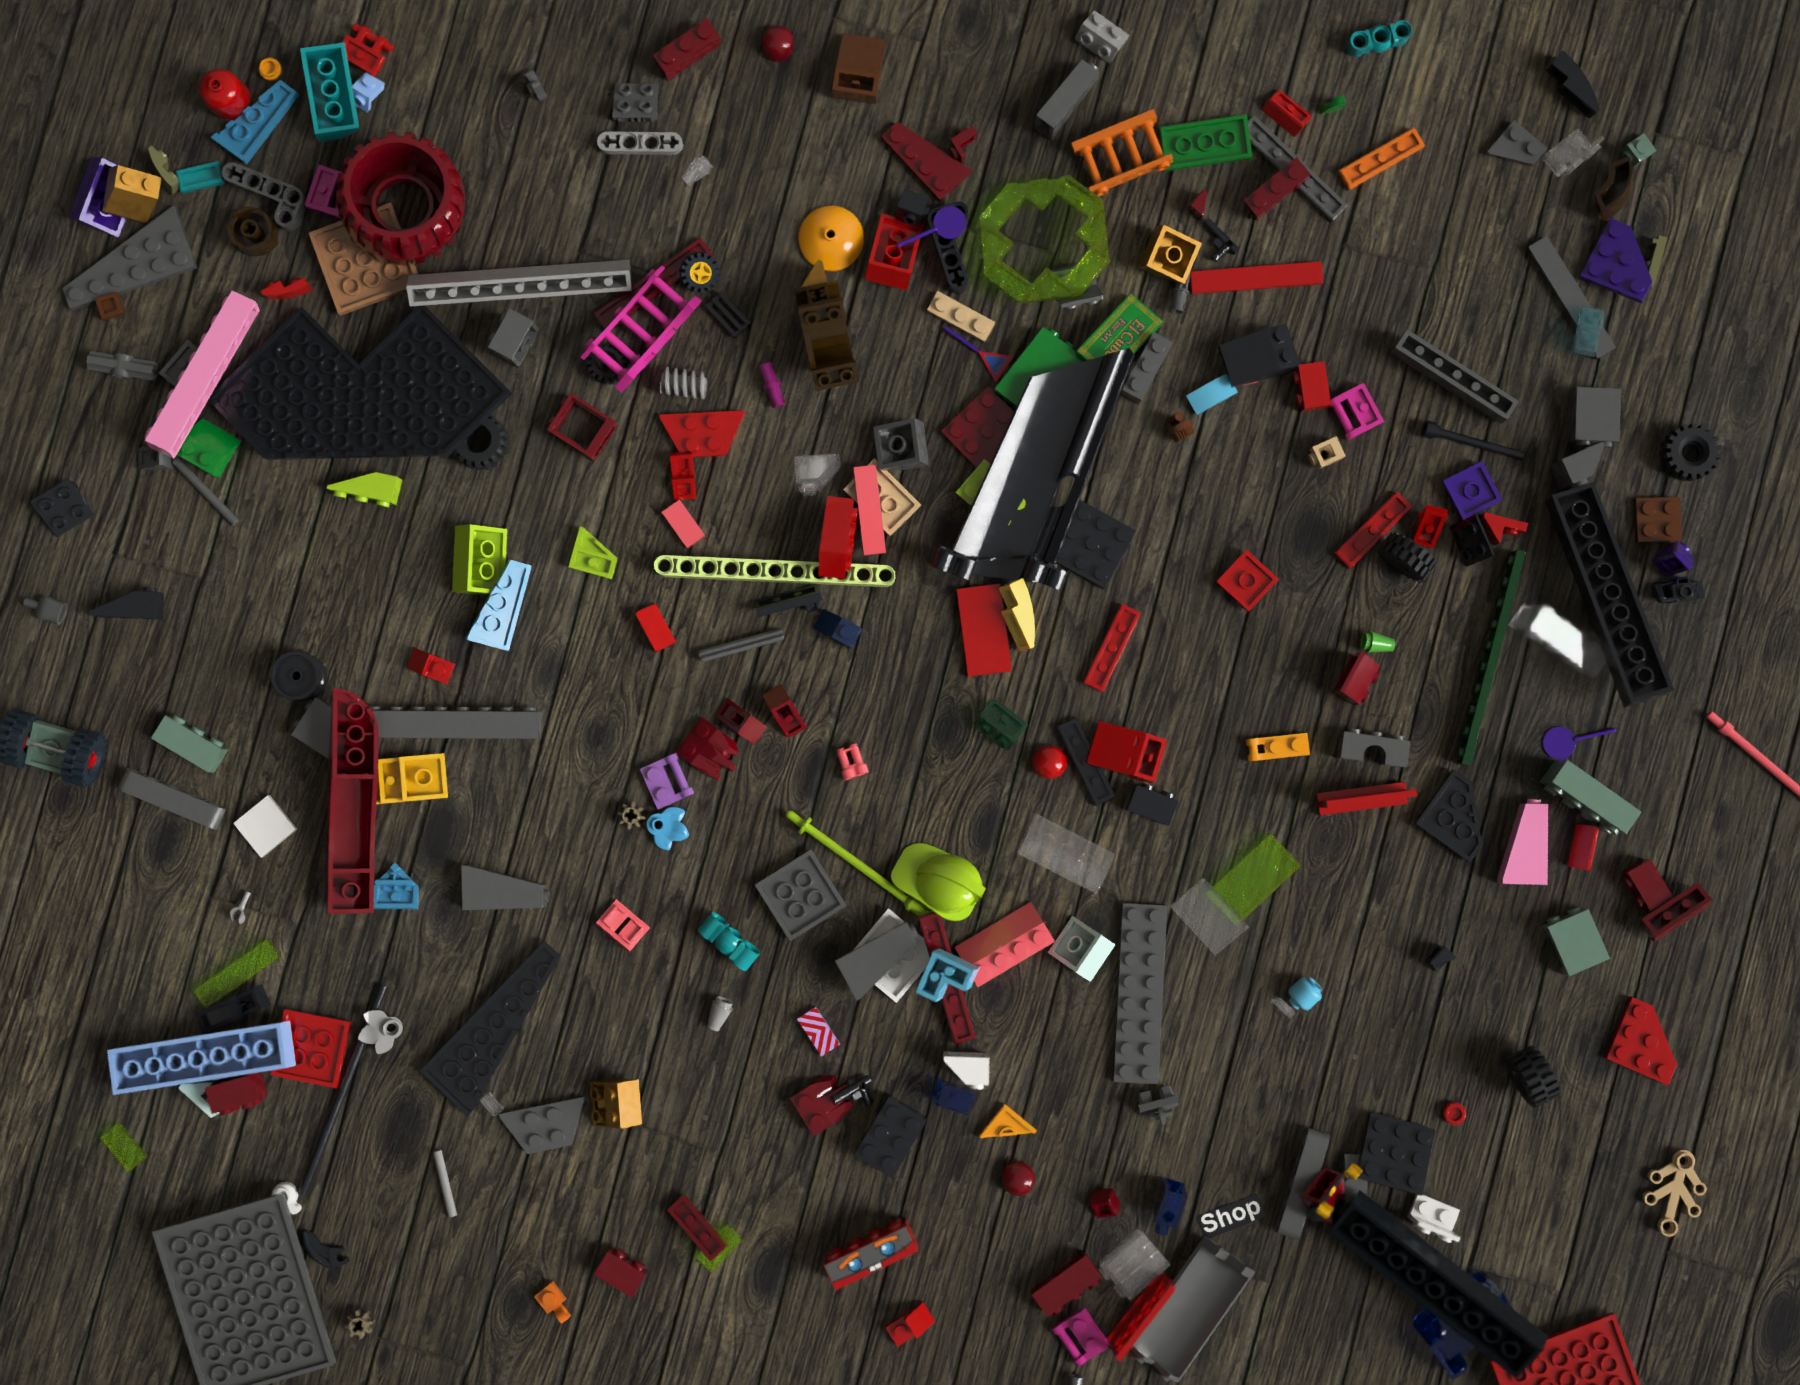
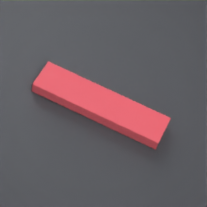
[854,465,886,556]

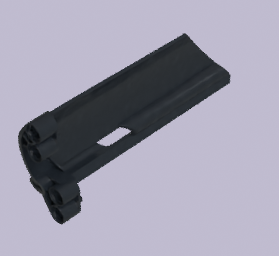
[931,348,1135,591]

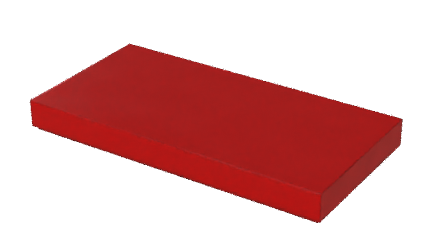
[957,584,1012,677]

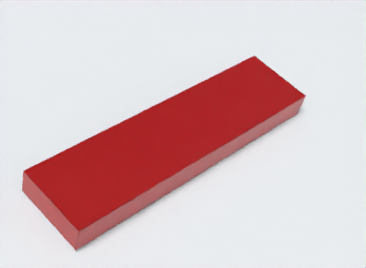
[1334,492,1412,569]
[1083,603,1141,692]

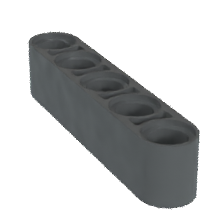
[117,768,226,830]
[1275,1128,1330,1240]

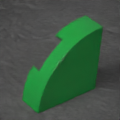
[1319,95,1346,115]

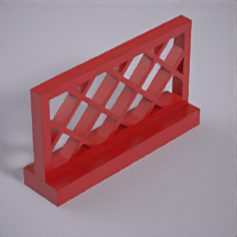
[1316,782,1417,815]
[1106,1269,1176,1362]

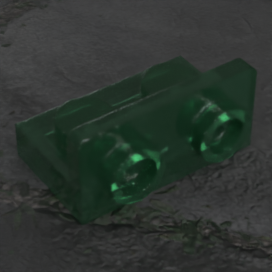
[973,698,1029,751]

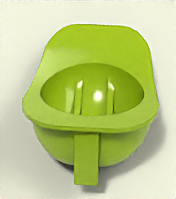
[891,843,986,921]

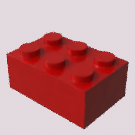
[819,496,858,579]

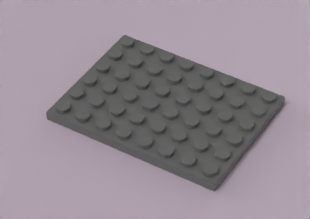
[152,1192,336,1385]

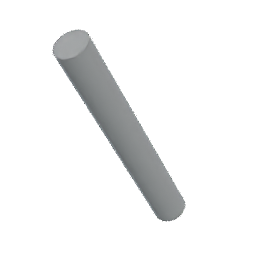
[433,1150,457,1218]

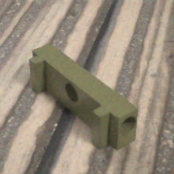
[1647,235,1667,290]

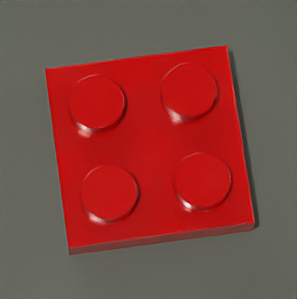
[1216,549,1279,612]

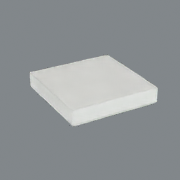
[233,795,297,858]

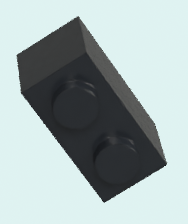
[1126,783,1179,826]

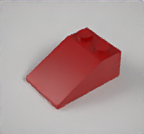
[865,213,924,290]

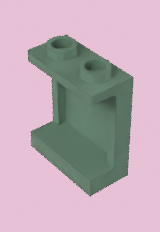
[1542,906,1610,976]

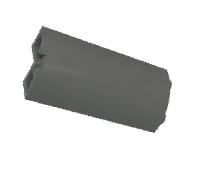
[1130,1236,1255,1383]

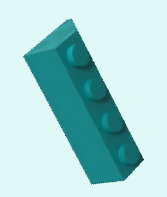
[300,42,360,142]

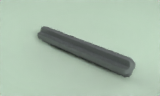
[698,628,784,662]

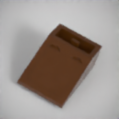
[832,33,886,104]

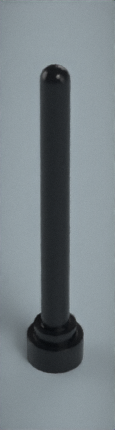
[1422,420,1526,460]

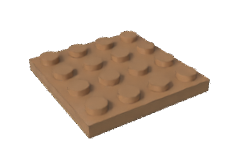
[309,202,418,316]

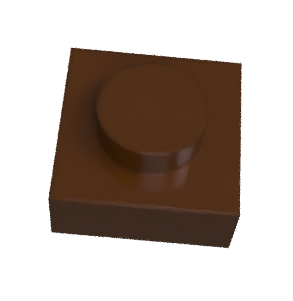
[95,292,125,321]

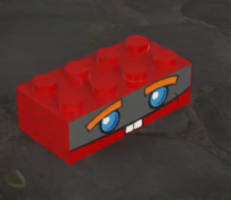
[824,1218,918,1290]

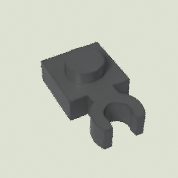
[526,70,547,101]

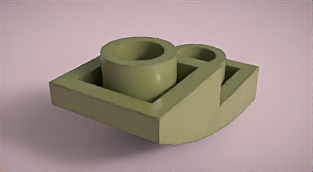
[148,145,179,196]

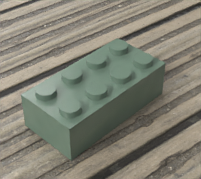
[1540,760,1641,835]

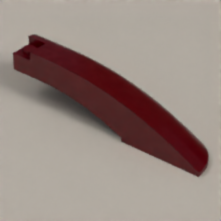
[325,688,379,914]

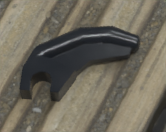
[301,1230,350,1268]

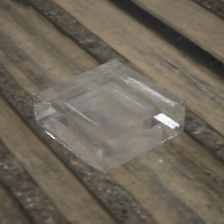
[1270,996,1295,1019]
[480,1092,504,1117]

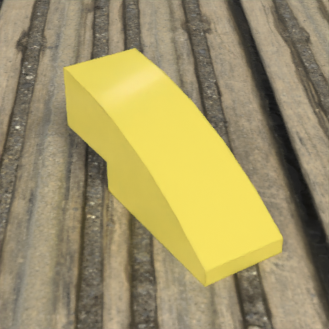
[999,578,1035,652]

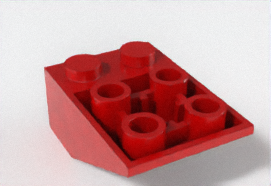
[1086,721,1167,784]

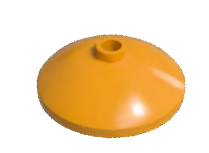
[798,206,864,272]

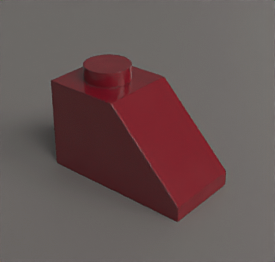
[763,684,807,738]
[715,698,767,744]

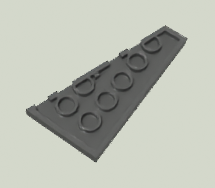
[63,205,197,310]

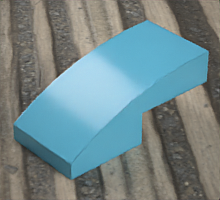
[1187,373,1238,415]

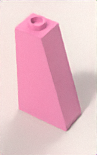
[1497,799,1548,885]

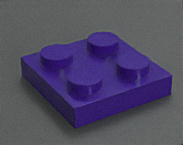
[1441,461,1502,521]

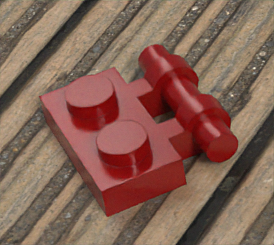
[342,23,394,77]

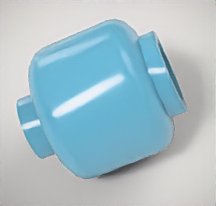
[1288,977,1322,1010]

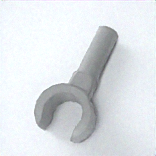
[230,891,251,924]

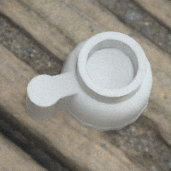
[272,1182,302,1214]

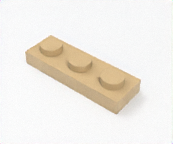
[927,291,995,343]

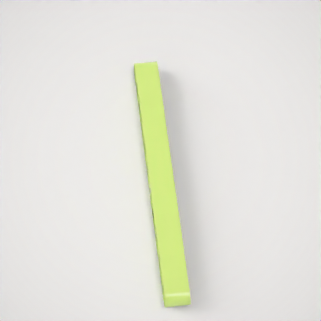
[654,555,895,587]

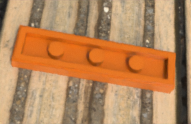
[1338,127,1425,191]

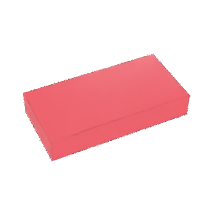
[662,499,705,549]

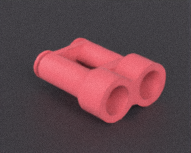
[836,744,869,781]

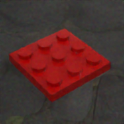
[270,1008,352,1088]

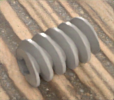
[660,366,707,400]

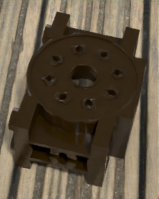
[794,280,859,391]

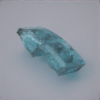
[1572,306,1605,357]

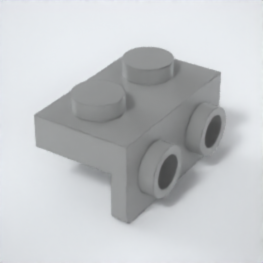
[1075,11,1130,63]

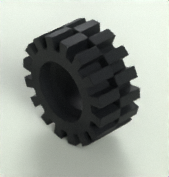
[587,342,628,385]

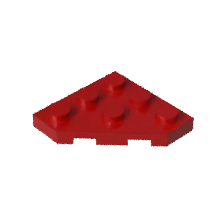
[1604,997,1677,1086]

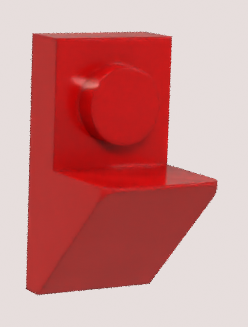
[1412,505,1448,548]
[1479,512,1528,545]
[406,647,456,684]
[885,1302,935,1347]

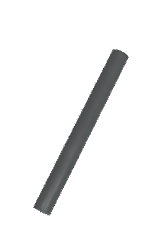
[172,458,239,526]

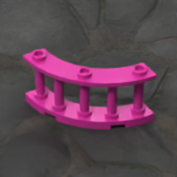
[581,266,702,393]

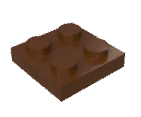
[1633,497,1682,543]

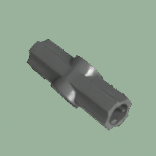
[86,351,159,381]

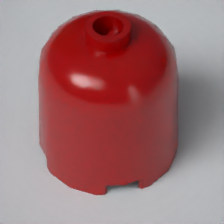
[199,69,251,120]

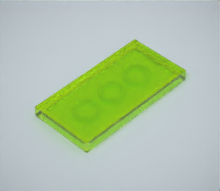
[1205,833,1301,926]

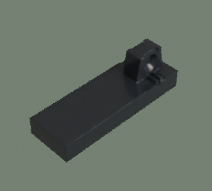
[754,584,822,617]

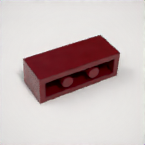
[653,18,721,81]
[1243,157,1310,220]
[1640,882,1712,943]
[1030,1251,1102,1317]

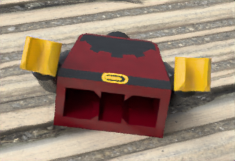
[1302,1163,1363,1223]

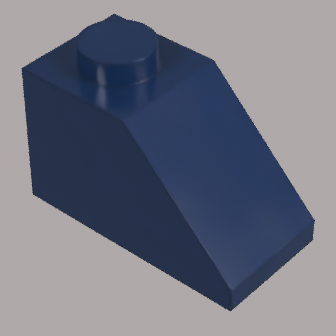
[813,609,862,649]

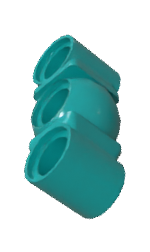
[1346,20,1412,57]
[698,912,760,971]

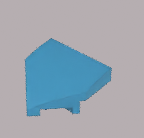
[374,863,419,909]

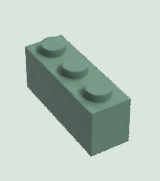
[151,714,228,773]

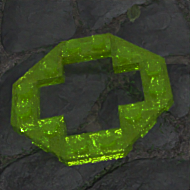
[980,175,1109,304]

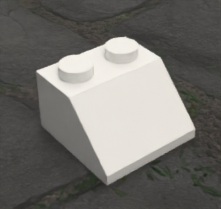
[943,1051,989,1089]

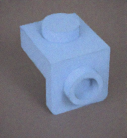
[352,72,385,112]

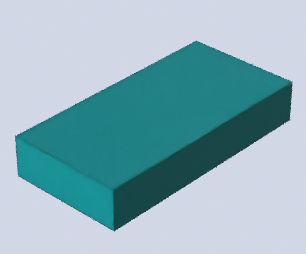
[176,161,225,194]

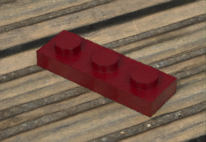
[667,1194,729,1261]

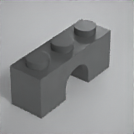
[1120,332,1173,404]
[1337,728,1411,768]

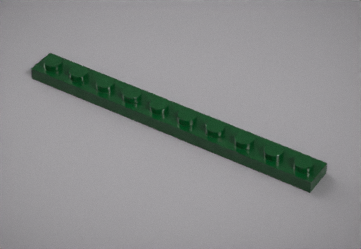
[1455,549,1526,766]

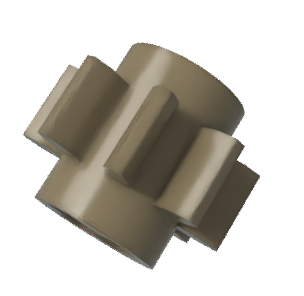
[618,802,646,829]
[345,1309,375,1339]

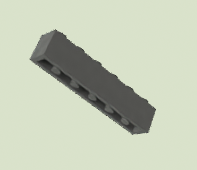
[1390,329,1519,424]

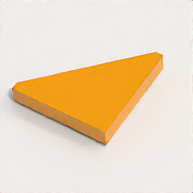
[979,1103,1037,1138]

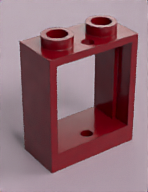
[547,393,618,461]

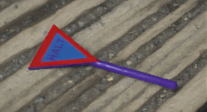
[943,326,1014,383]

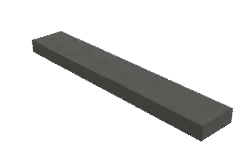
[1248,115,1348,222]
[1526,236,1616,360]

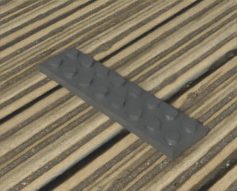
[1113,903,1167,1084]

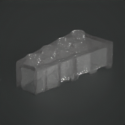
[1509,603,1606,678]

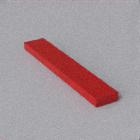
[1190,261,1323,295]

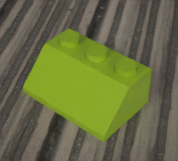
[452,524,507,595]

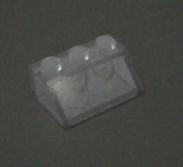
[794,454,841,496]

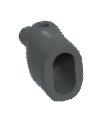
[23,595,68,625]

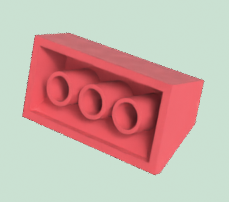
[955,902,1055,987]

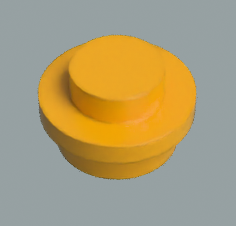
[259,58,281,80]

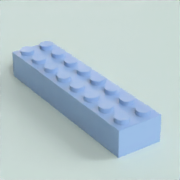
[107,1021,296,1095]

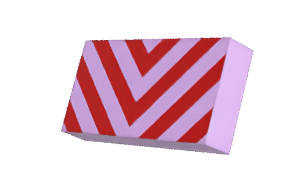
[797,1007,840,1057]

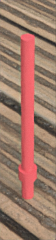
[1706,711,1800,798]

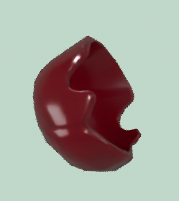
[761,25,794,62]
[1001,1161,1035,1196]

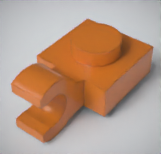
[534,1281,571,1324]

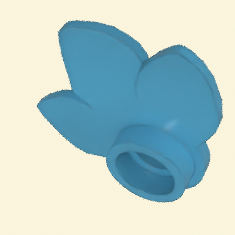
[646,807,689,850]

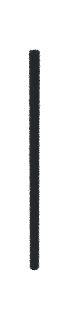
[298,984,388,1196]

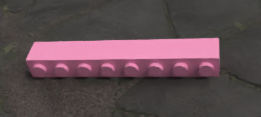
[145,291,260,459]

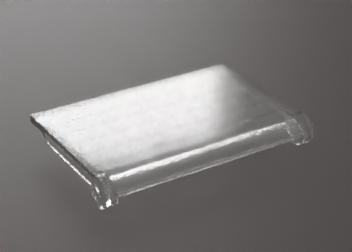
[1170,878,1249,956]

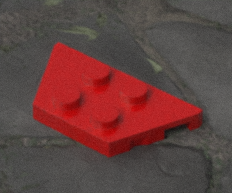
[660,410,745,458]

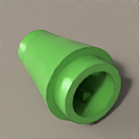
[1360,631,1395,653]

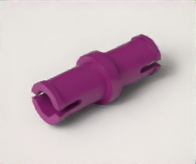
[758,362,786,408]

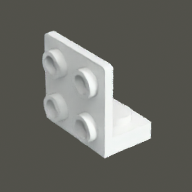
[1407,1195,1460,1243]

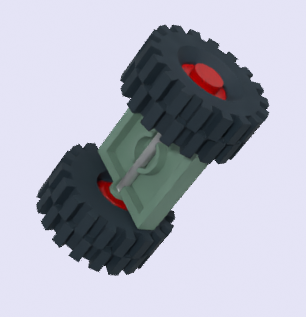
[0,709,107,788]

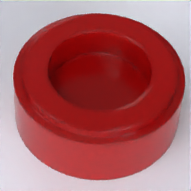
[1442,1102,1466,1125]

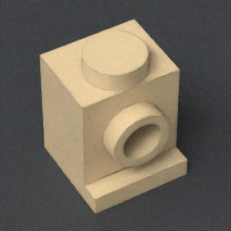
[1308,436,1345,470]

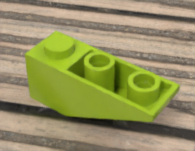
[327,472,402,508]

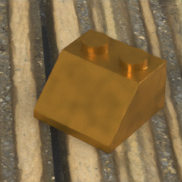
[102,165,161,223]
[1138,225,1202,284]

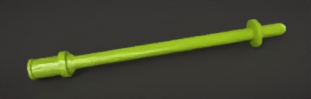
[786,810,933,916]

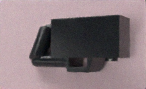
[1652,576,1705,604]

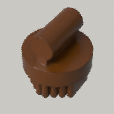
[1167,412,1195,443]

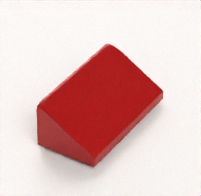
[1262,89,1312,137]
[635,603,676,653]
[1567,824,1599,871]

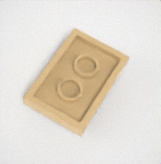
[843,458,921,536]

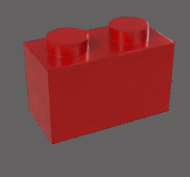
[1292,361,1331,412]

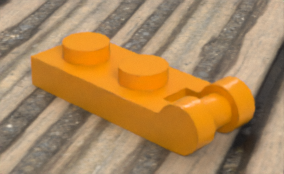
[1246,733,1310,761]

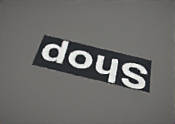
[1197,1194,1266,1239]

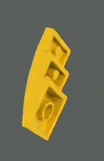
[376,753,448,804]

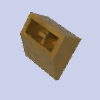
[590,1079,642,1129]

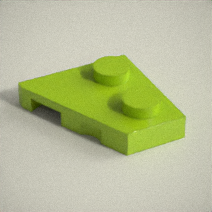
[569,526,618,580]

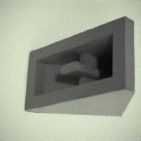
[138,446,173,470]

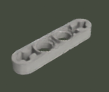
[597,132,683,155]

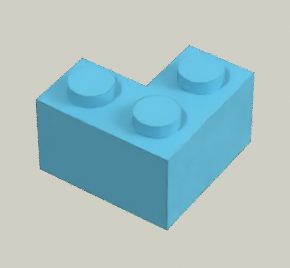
[916,948,980,1002]

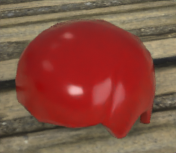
[1032,746,1067,779]

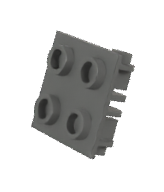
[612,83,659,123]

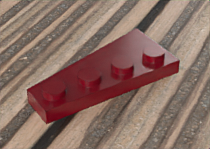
[881,122,972,202]

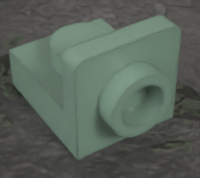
[1620,133,1657,168]

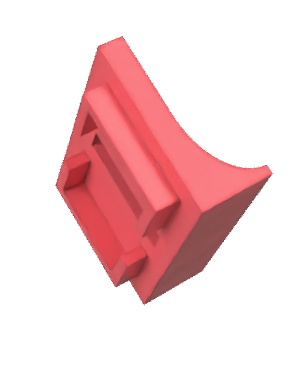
[596,899,650,953]

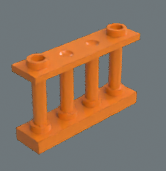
[1071,109,1173,197]

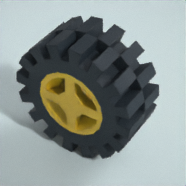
[679,252,721,293]

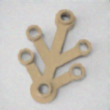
[1642,1150,1707,1237]

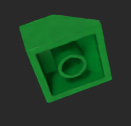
[177,418,241,478]

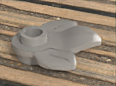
[358,1010,403,1054]

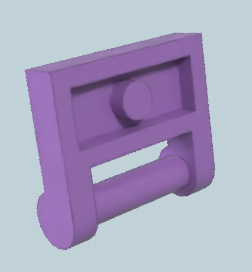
[640,753,694,809]

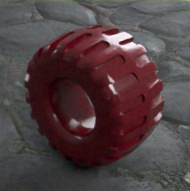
[336,131,465,266]

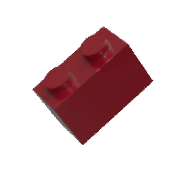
[1621,859,1674,911]
[594,1247,648,1298]

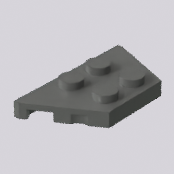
[499,1096,585,1154]

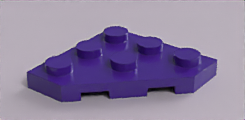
[1580,218,1652,304]

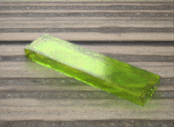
[193,939,281,1009]

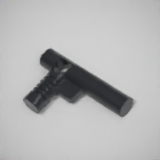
[1203,218,1240,262]
[831,1075,873,1106]

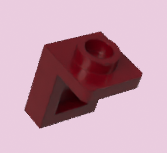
[949,126,978,163]

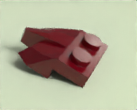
[675,717,739,781]
[790,1075,854,1136]

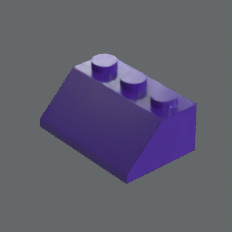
[68,157,126,238]

